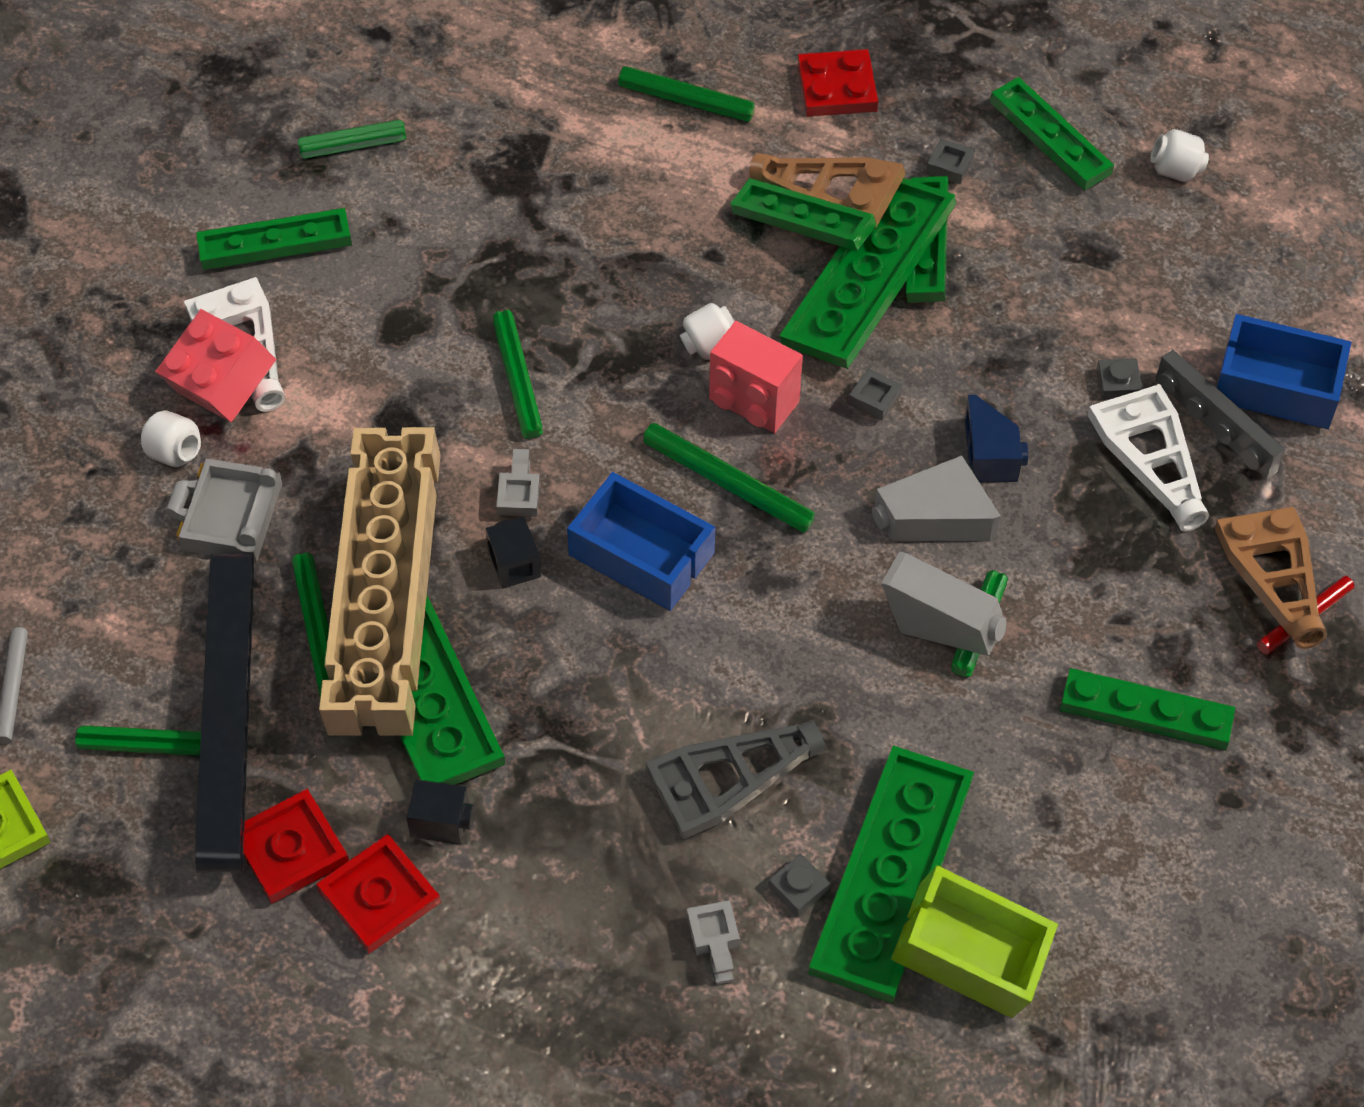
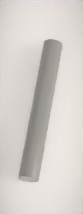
[0,627,28,744]

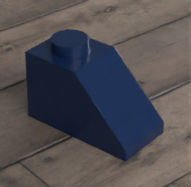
[964,395,1028,482]

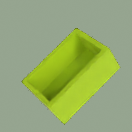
[891,865,1058,1018]

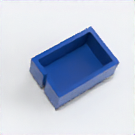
[1216,314,1352,430]
[567,471,715,611]

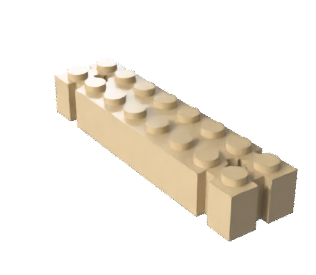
[319,427,441,736]

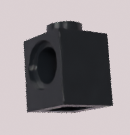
[485,517,541,589]

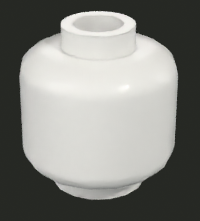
[1151,129,1209,182]
[679,303,735,360]
[141,410,201,467]

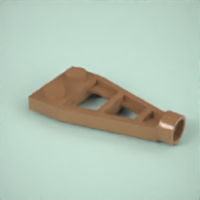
[749,153,905,229]
[1215,507,1327,649]

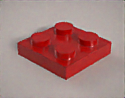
[797,49,878,117]
[244,788,349,904]
[316,834,441,954]

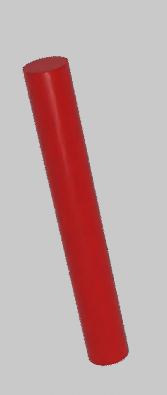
[1257,576,1355,655]

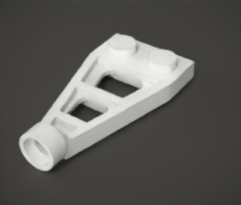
[184,277,286,412]
[1087,384,1209,532]

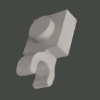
[496,449,540,517]
[687,900,740,985]

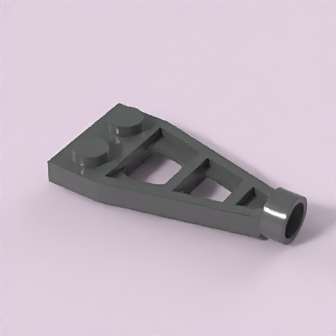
[646,720,826,840]

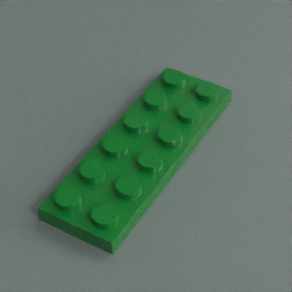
[779,178,956,369]
[399,595,506,785]
[808,745,974,1004]

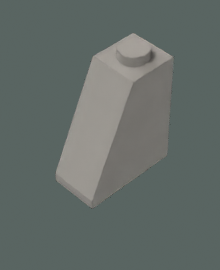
[872,456,1001,542]
[881,551,1006,656]

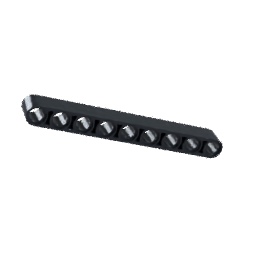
[195,553,254,873]

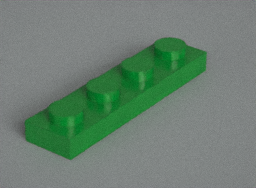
[990,77,1114,191]
[906,176,949,303]
[730,178,877,251]
[196,208,352,270]
[1060,668,1236,751]

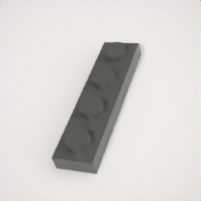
[1156,349,1285,480]

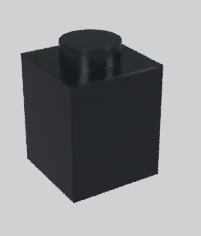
[406,779,475,845]

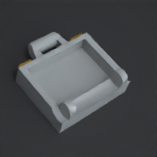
[166,459,282,563]

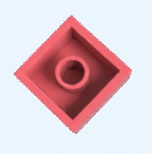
[155,309,277,423]
[709,321,803,434]

